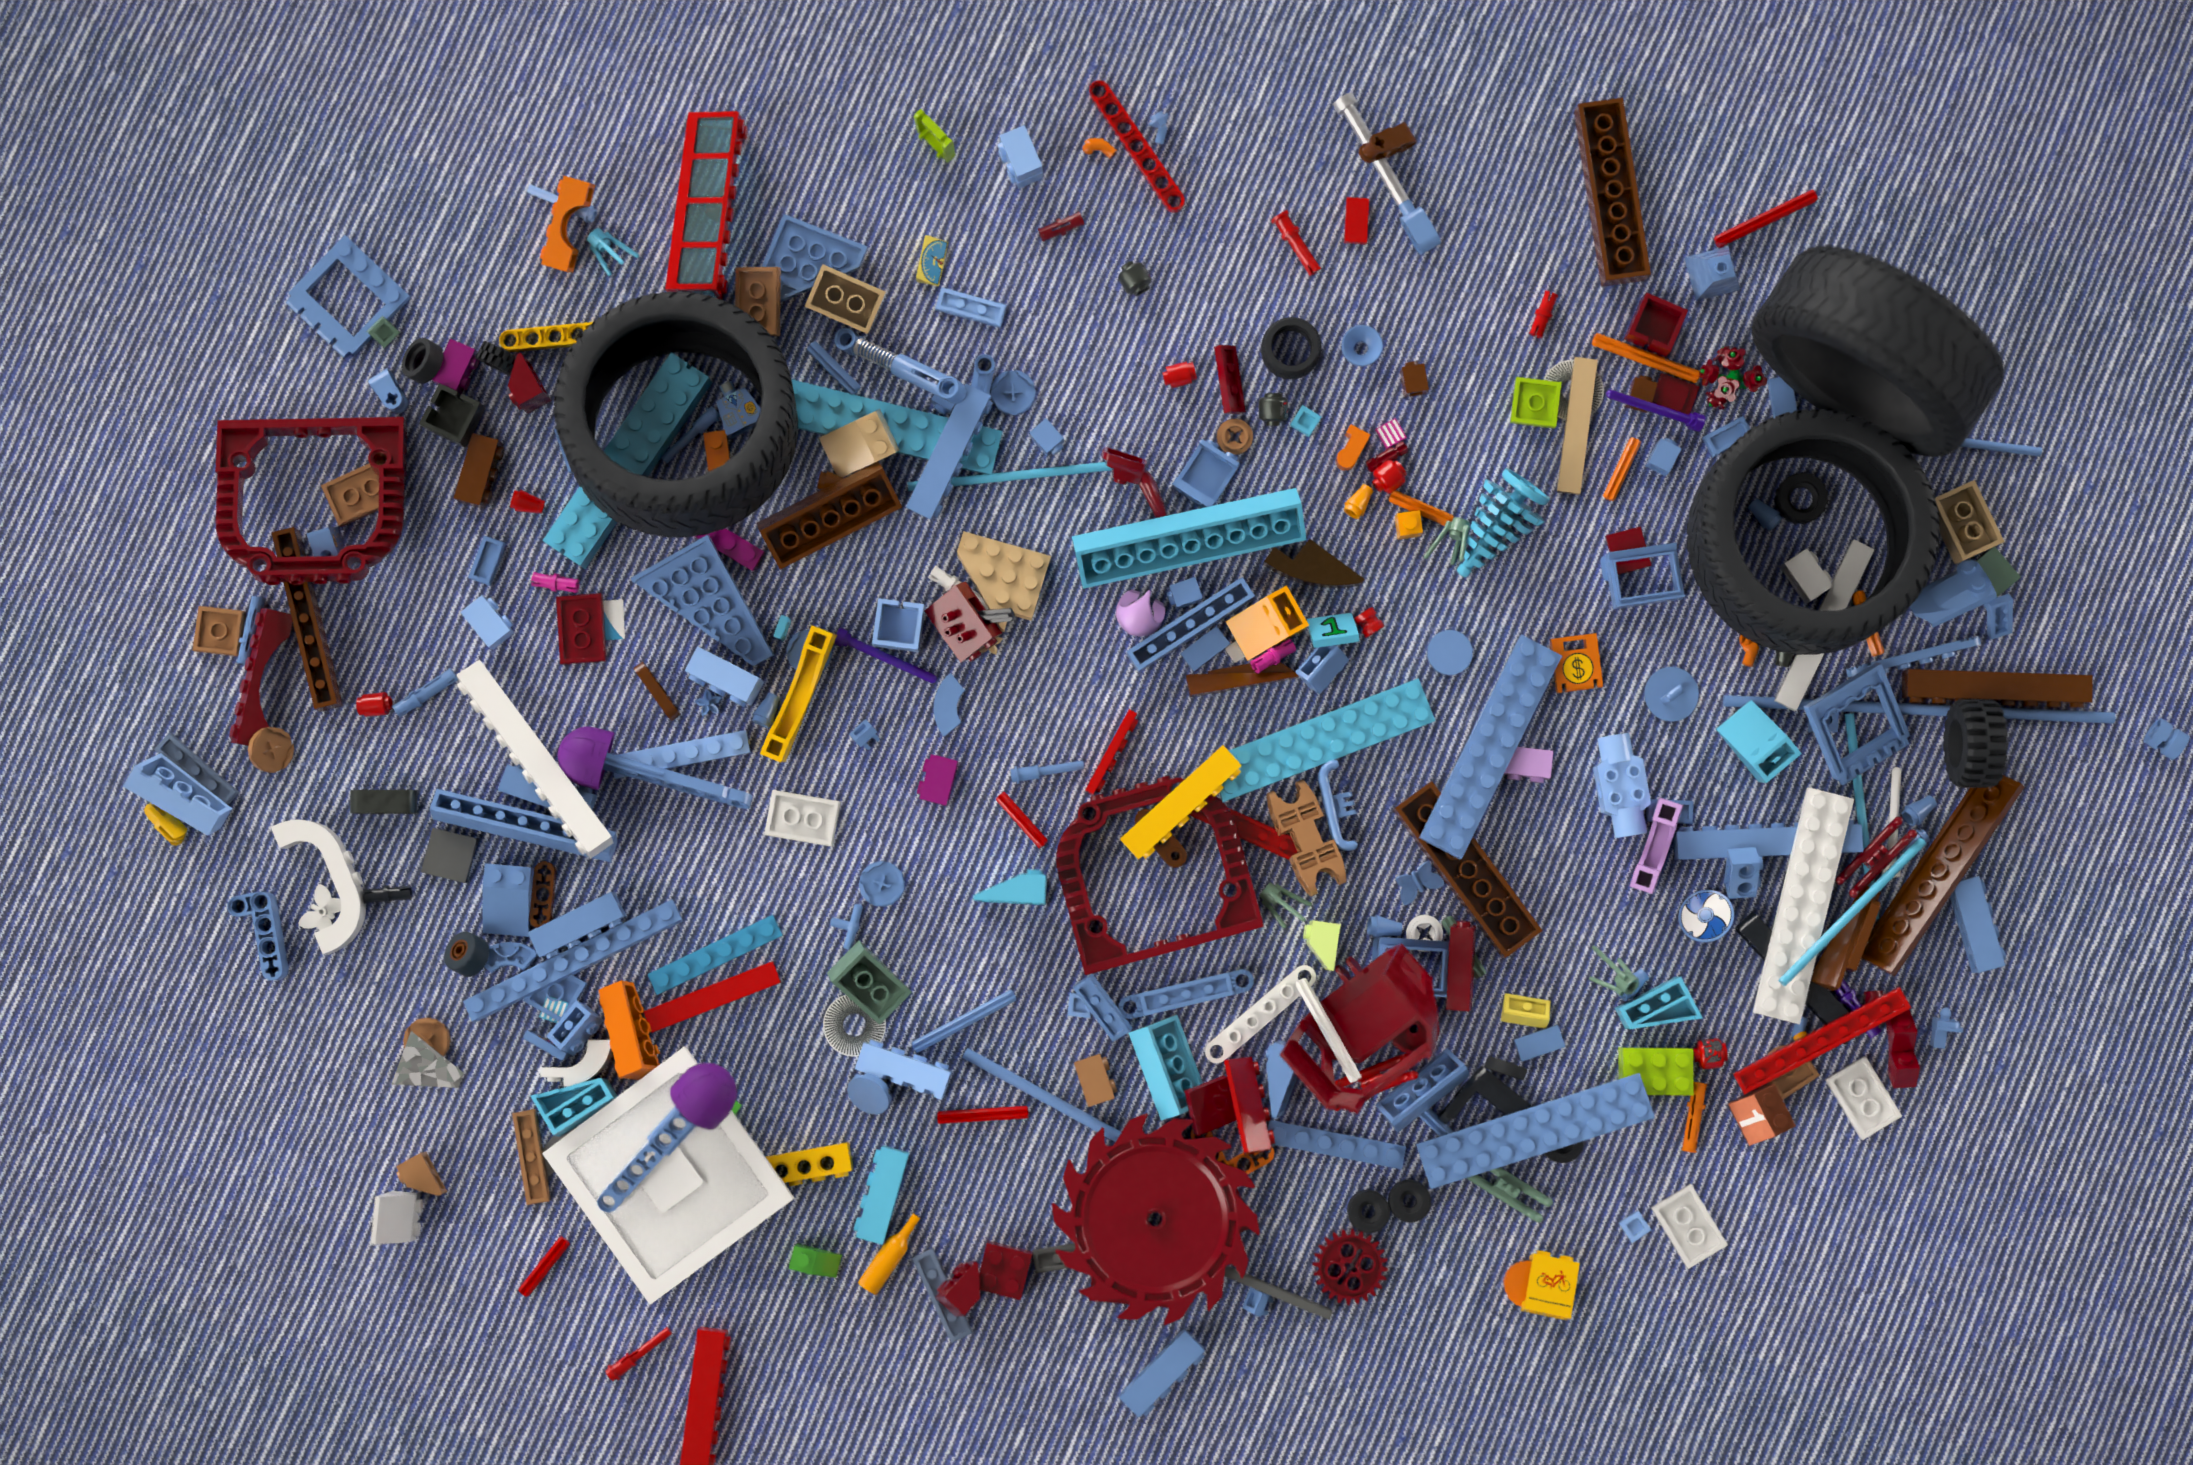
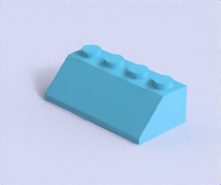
[1129,1015,1203,1120]

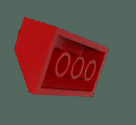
[1224,1057,1275,1155]

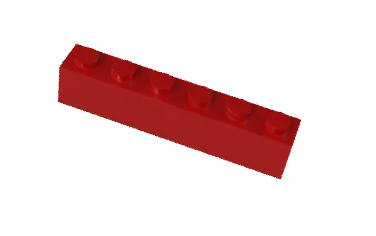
[680,1326,731,1465]

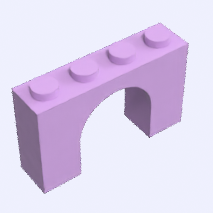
[1630,798,1684,894]

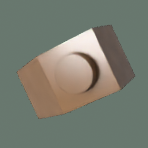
[396,1151,448,1196]

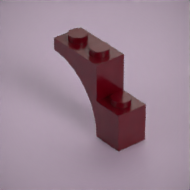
[1886,1009,1920,1089]

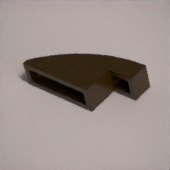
[1263,538,1365,588]

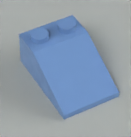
[482,863,534,937]
[1265,1040,1307,1118]

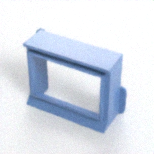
[1600,542,1685,610]
[1372,937,1450,997]

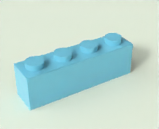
[854,1145,910,1245]

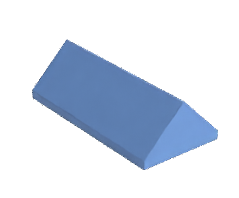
[1375,1048,1470,1133]

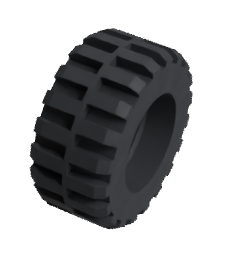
[1943,699,2008,788]

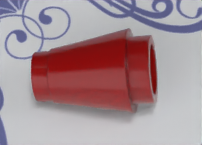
[510,490,545,514]

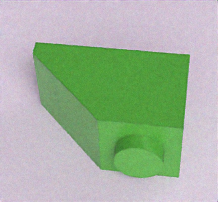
[789,1243,842,1278]

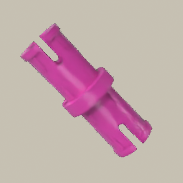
[531,572,580,593]
[1250,639,1296,674]

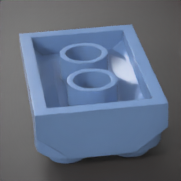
[1910,560,1997,627]

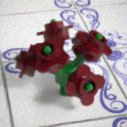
[1699,346,1767,410]

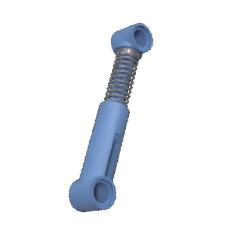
[834,328,967,404]

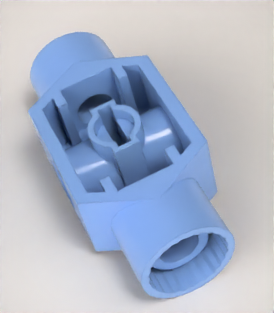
[1593,733,1651,838]

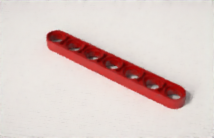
[1089,80,1184,213]

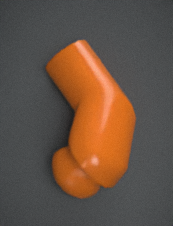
[1739,635,1759,667]

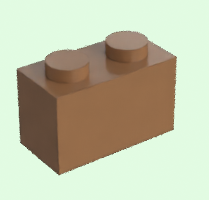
[1074,1053,1118,1107]

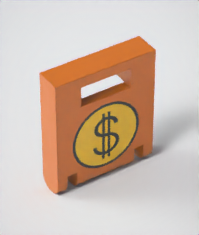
[1549,633,1603,693]

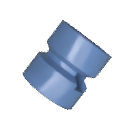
[2143,718,2190,760]

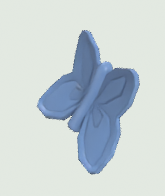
[1395,861,1444,905]

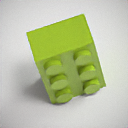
[1618,1047,1694,1096]

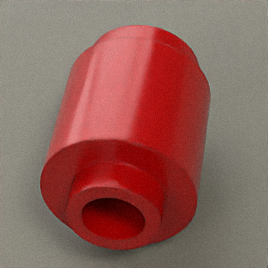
[1162,361,1197,389]
[356,692,393,717]

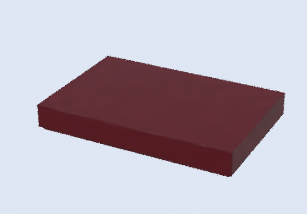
[556,593,607,665]

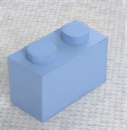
[460,595,515,650]

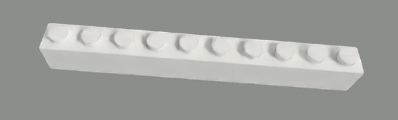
[456,660,613,859]

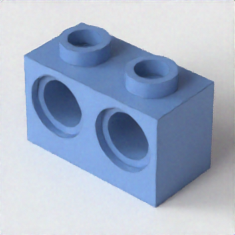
[1724,847,1763,899]

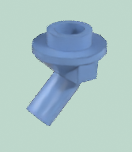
[1148,111,1169,145]

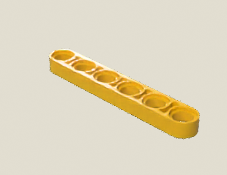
[499,322,593,352]

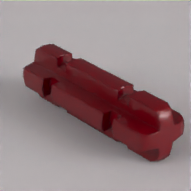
[1365,442,1408,472]

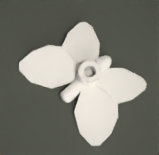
[298,884,341,931]

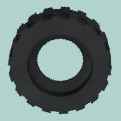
[1774,472,1828,525]

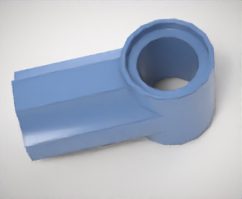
[971,354,995,395]

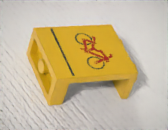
[1521,1251,1580,1321]

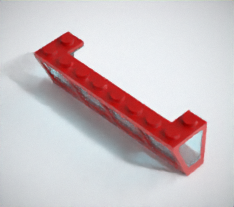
[665,111,748,300]

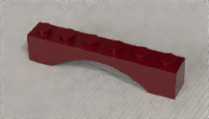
[229,608,293,746]

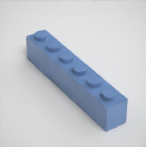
[906,384,993,521]
[1126,577,1255,673]

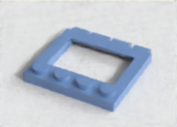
[286,235,411,359]
[1804,663,1910,785]

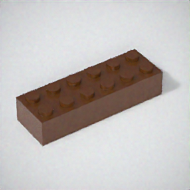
[756,461,902,570]

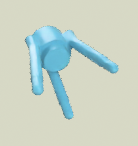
[587,228,639,276]

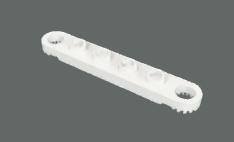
[1205,965,1316,1063]

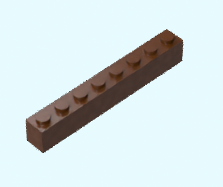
[271,527,343,712]
[1902,669,2093,708]

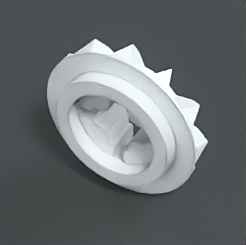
[1406,915,1443,952]

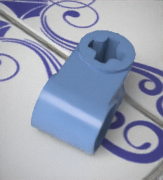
[368,368,408,413]

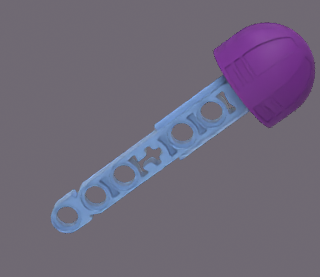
[558,726,753,809]
[597,1063,737,1213]

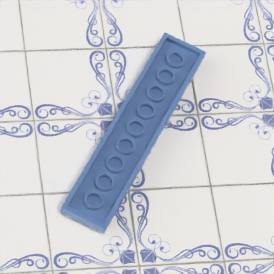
[1419,634,1562,859]
[1416,1073,1655,1189]

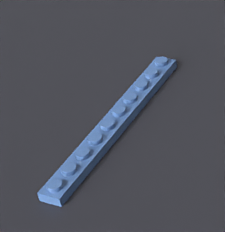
[463,899,683,1023]

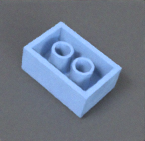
[685,646,764,707]

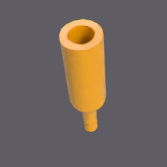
[858,1213,921,1295]

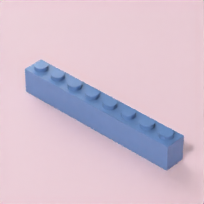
[429,789,618,862]
[1673,820,1864,860]

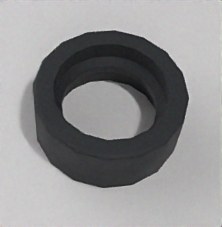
[401,338,443,384]

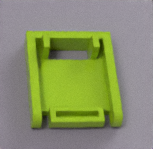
[914,109,956,163]

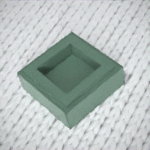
[367,315,400,348]

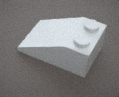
[371,1191,423,1245]

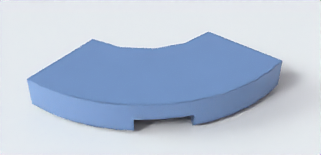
[934,673,965,737]
[485,942,538,973]

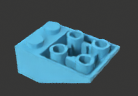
[1716,700,1802,783]

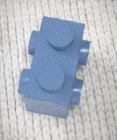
[547,1000,604,1056]

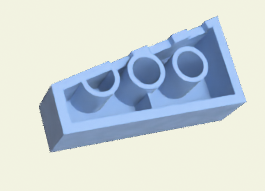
[123,753,232,836]
[855,1039,953,1100]

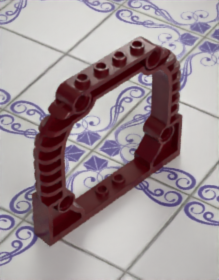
[215,417,407,585]
[1056,775,1264,975]

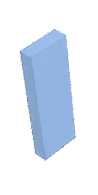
[935,287,1007,328]

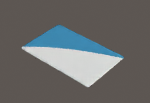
[603,600,625,640]

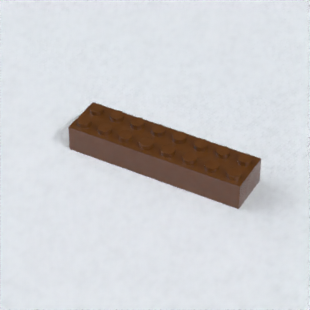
[1574,97,1651,287]
[1392,781,1543,958]

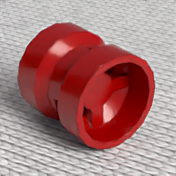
[1354,607,1385,638]

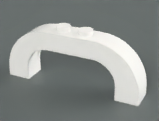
[271,820,366,955]

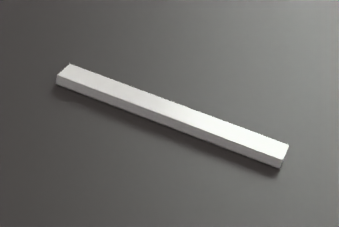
[1775,540,1875,712]

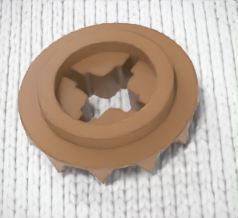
[1217,419,1253,455]

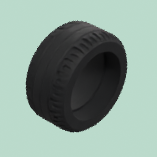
[1261,317,1322,379]

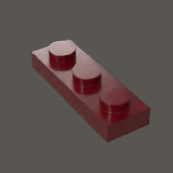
[1214,345,1246,414]

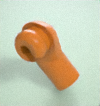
[1082,138,1117,159]

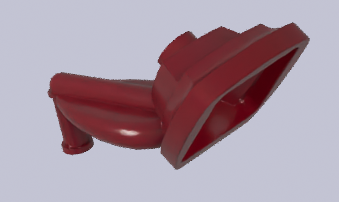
[1101,447,1167,518]

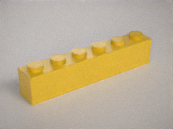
[1120,745,1242,860]

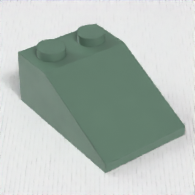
[827,941,912,1025]

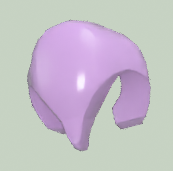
[1116,589,1165,637]

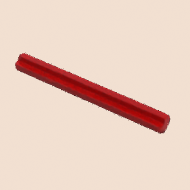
[1714,190,1818,248]

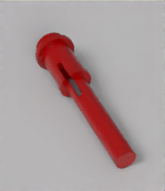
[605,1327,672,1382]

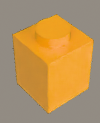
[1394,510,1423,540]

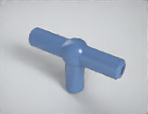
[830,904,863,950]

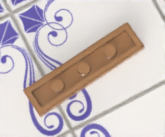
[512,1109,551,1205]

